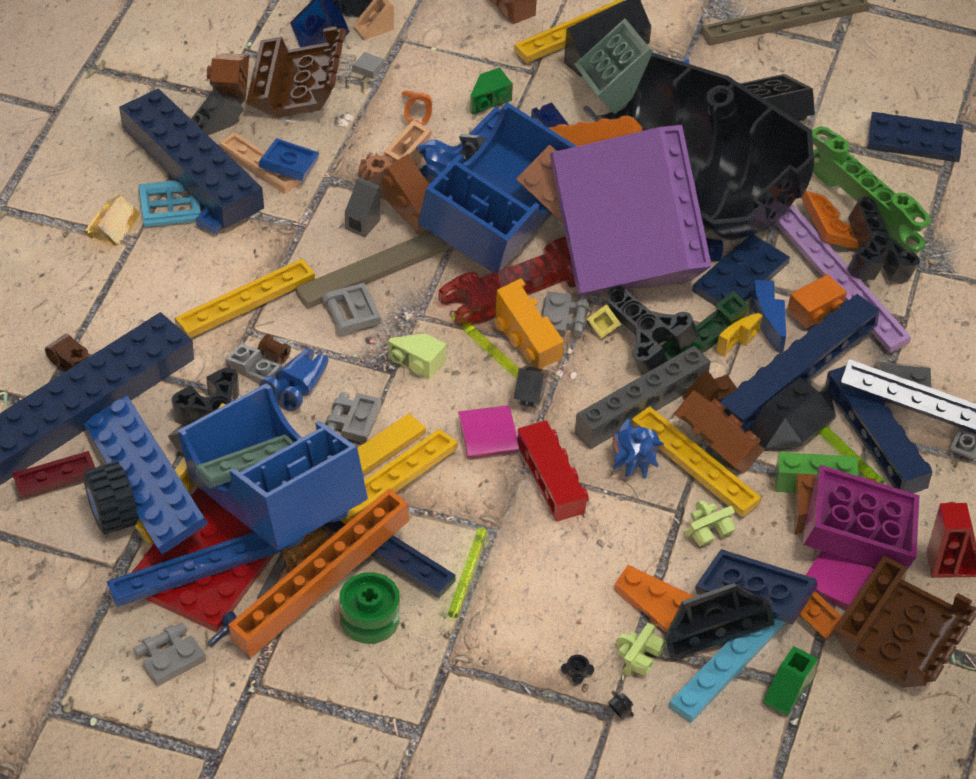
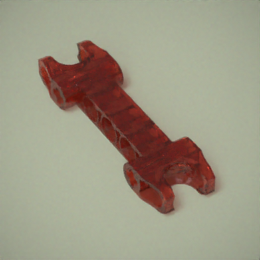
[438,237,576,327]

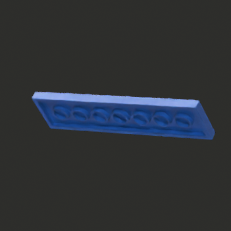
[84,394,208,554]

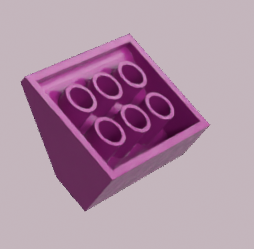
[803,465,920,569]

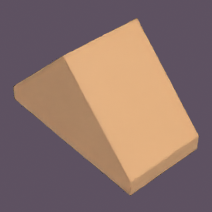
[353,0,394,39]
[384,120,432,163]

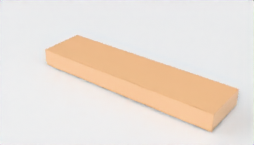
[218,132,302,194]

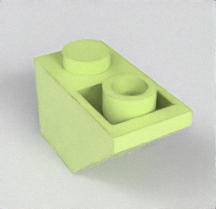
[388,333,447,379]

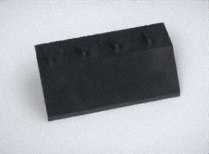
[564,0,652,77]

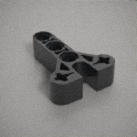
[847,196,920,282]
[606,286,698,374]
[172,368,239,424]

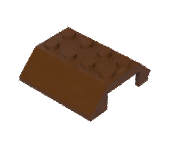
[246,27,346,118]
[833,556,976,688]

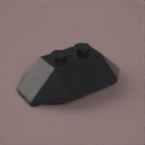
[746,377,836,451]
[664,583,775,661]

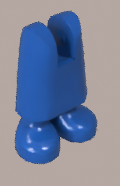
[259,348,329,411]

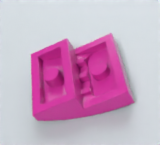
[458,405,519,459]

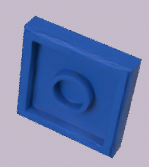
[259,138,319,182]

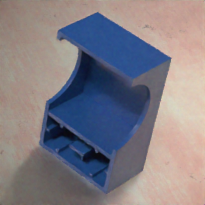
[418,102,577,275]
[178,383,368,551]

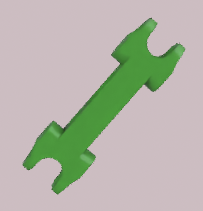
[812,126,931,254]

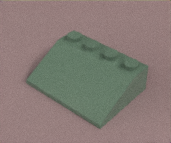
[574,19,653,114]

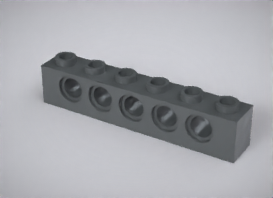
[575,346,711,449]

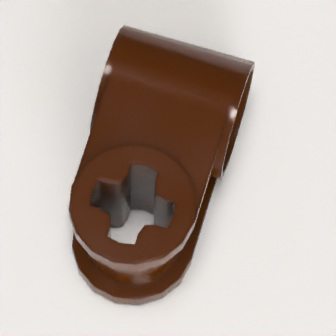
[45,334,89,372]

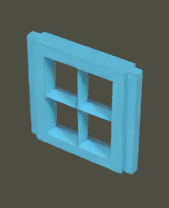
[139,180,201,227]

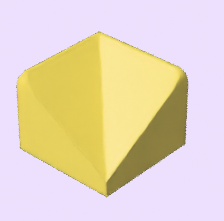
[587,304,621,339]

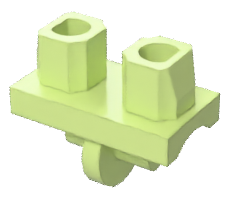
[684,500,736,547]
[616,623,665,677]

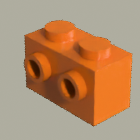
[787,274,847,329]

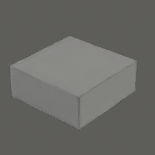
[353,52,384,79]

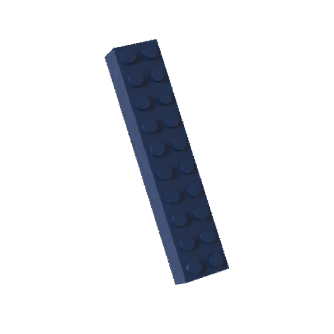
[0,312,194,485]

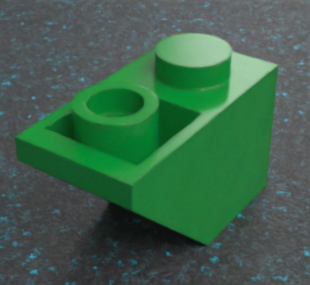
[470,67,513,114]
[763,646,818,717]

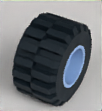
[84,461,138,535]

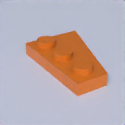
[801,191,859,250]
[614,565,695,633]

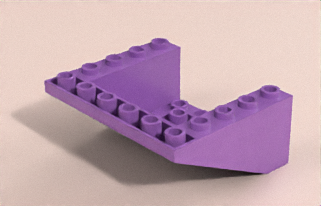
[550,125,711,296]

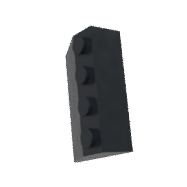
[740,74,815,121]

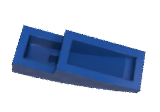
[752,280,786,353]

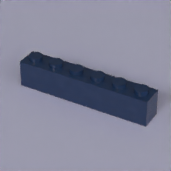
[825,366,933,493]

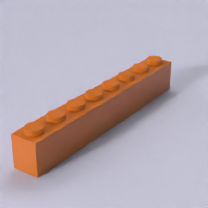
[228,488,410,658]

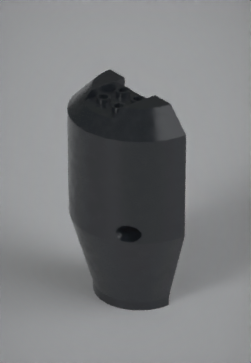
[583,53,814,240]

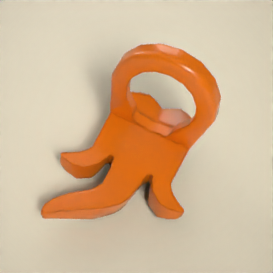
[401,90,432,125]

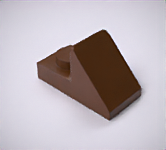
[683,370,738,402]

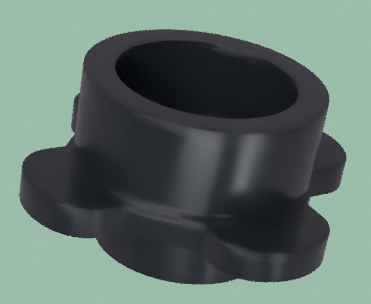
[561,654,594,684]
[608,691,634,719]

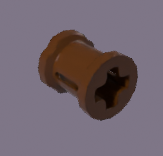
[257,334,291,365]

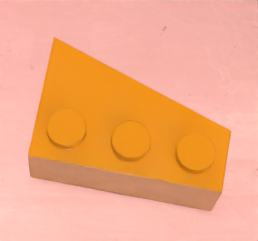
[494,278,564,369]

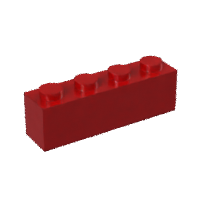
[517,420,589,522]

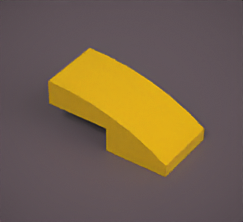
[716,313,762,356]

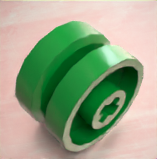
[340,572,400,644]

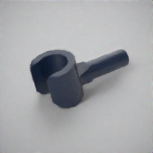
[208,611,237,647]

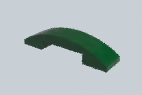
[661,291,750,360]

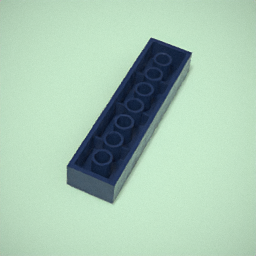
[119,88,264,229]

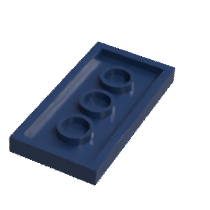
[867,112,963,162]
[692,234,790,305]
[695,549,818,625]

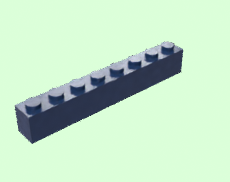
[720,294,880,432]

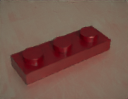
[12,451,95,499]

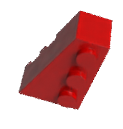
[926,502,976,578]

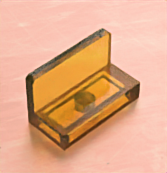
[85,194,140,246]

